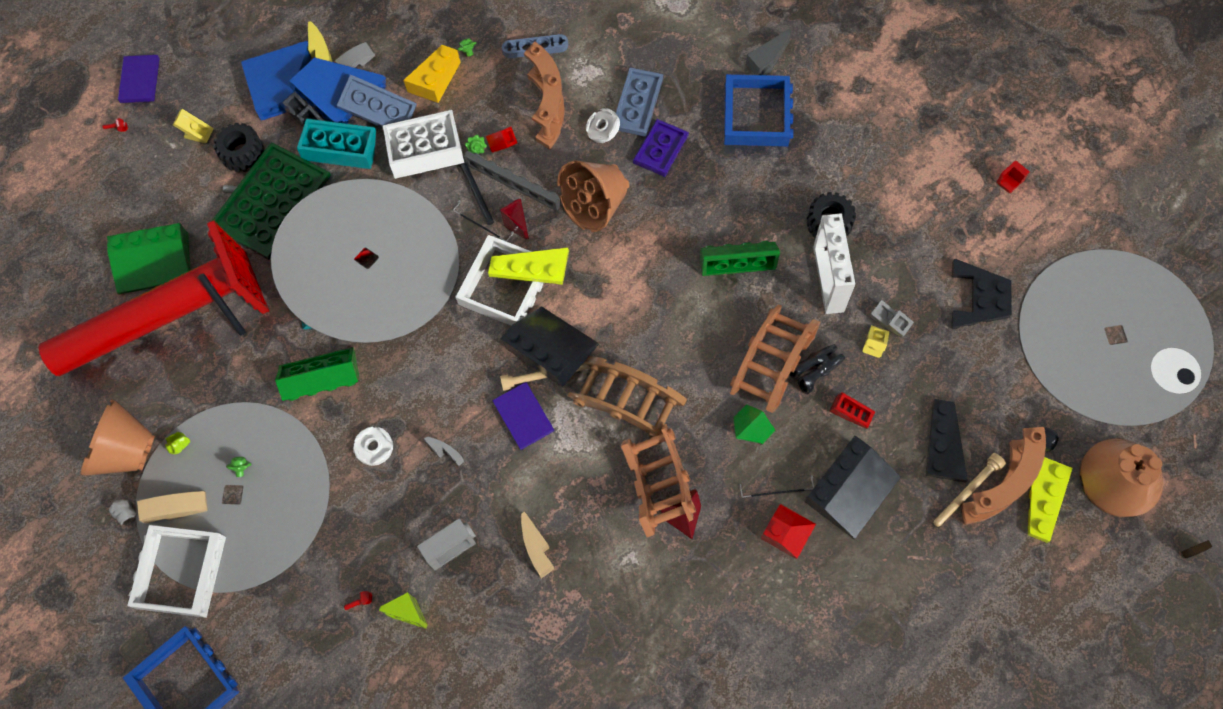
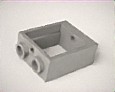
[417,518,476,571]

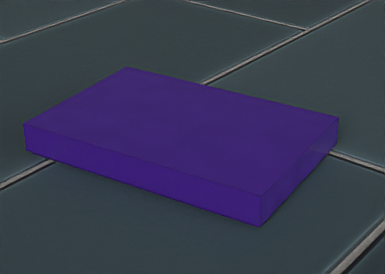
[118,55,160,103]
[633,119,689,177]
[492,382,554,450]

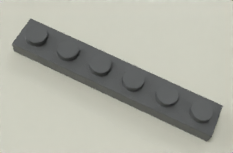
[464,151,561,211]

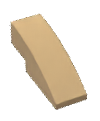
[137,491,208,524]
[521,512,554,579]

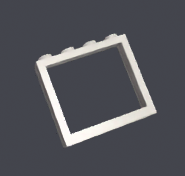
[813,214,855,314]
[456,235,543,326]
[127,525,226,618]

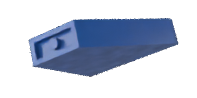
[241,41,312,121]
[289,57,386,124]

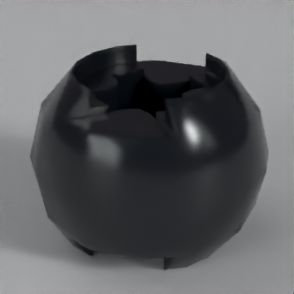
[1044,427,1059,452]

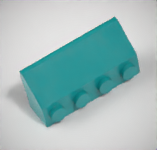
[297,119,376,169]

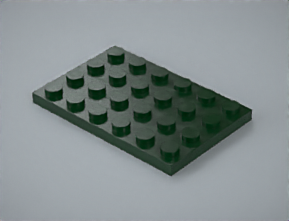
[212,142,331,260]

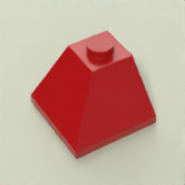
[761,504,816,559]

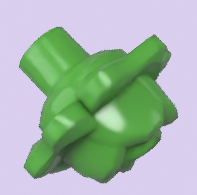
[457,39,476,57]
[465,134,487,154]
[226,457,252,477]

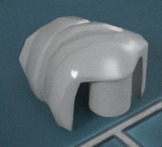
[109,499,136,525]

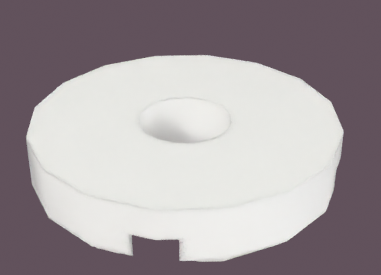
[586,108,620,143]
[353,427,393,466]

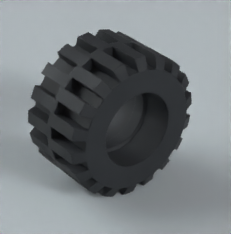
[213,123,264,172]
[806,192,856,239]

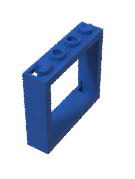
[724,74,793,147]
[123,626,240,709]

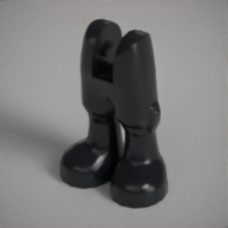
[789,344,845,395]

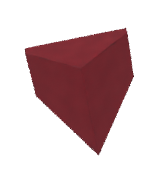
[500,198,529,239]
[659,489,701,539]

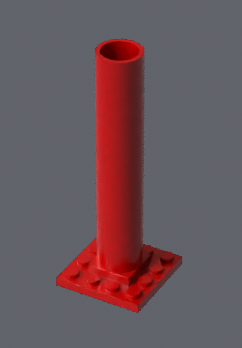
[38,220,270,376]

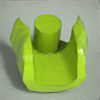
[165,432,190,455]

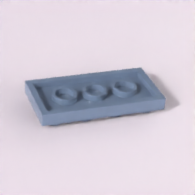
[616,68,664,137]
[337,74,417,128]

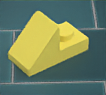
[173,109,214,144]
[863,325,889,358]

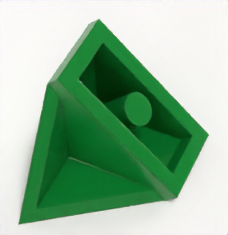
[733,404,776,444]

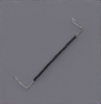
[453,200,514,242]
[740,476,814,497]

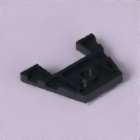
[952,259,1012,329]

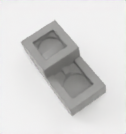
[335,42,375,68]
[868,300,914,337]
[424,437,464,466]

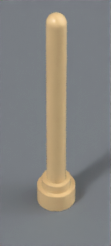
[500,363,590,391]
[933,453,1006,527]

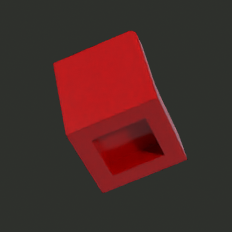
[485,127,517,153]
[996,160,1030,193]

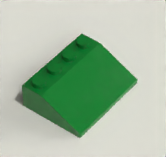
[107,223,191,295]

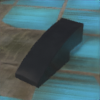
[280,91,324,128]

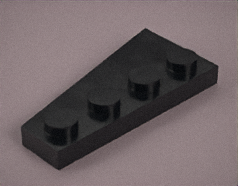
[926,399,968,483]

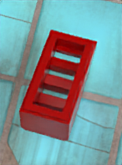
[829,392,875,429]

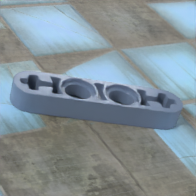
[502,34,568,58]

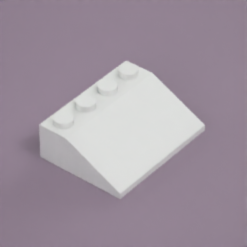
[383,110,465,179]

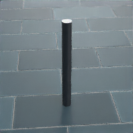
[461,163,494,225]
[198,273,246,336]

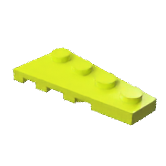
[488,248,569,285]
[1028,457,1073,543]

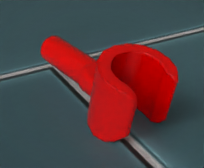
[102,118,128,132]
[344,591,372,610]

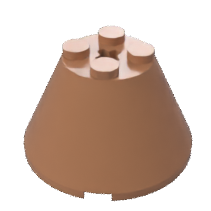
[557,161,629,232]
[81,399,155,476]
[1080,438,1164,517]

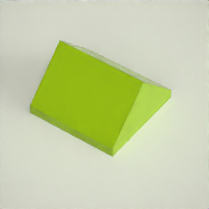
[379,592,428,629]

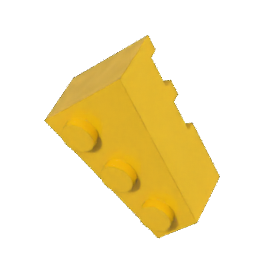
[403,45,461,103]

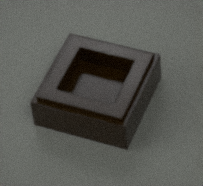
[1182,540,1213,559]

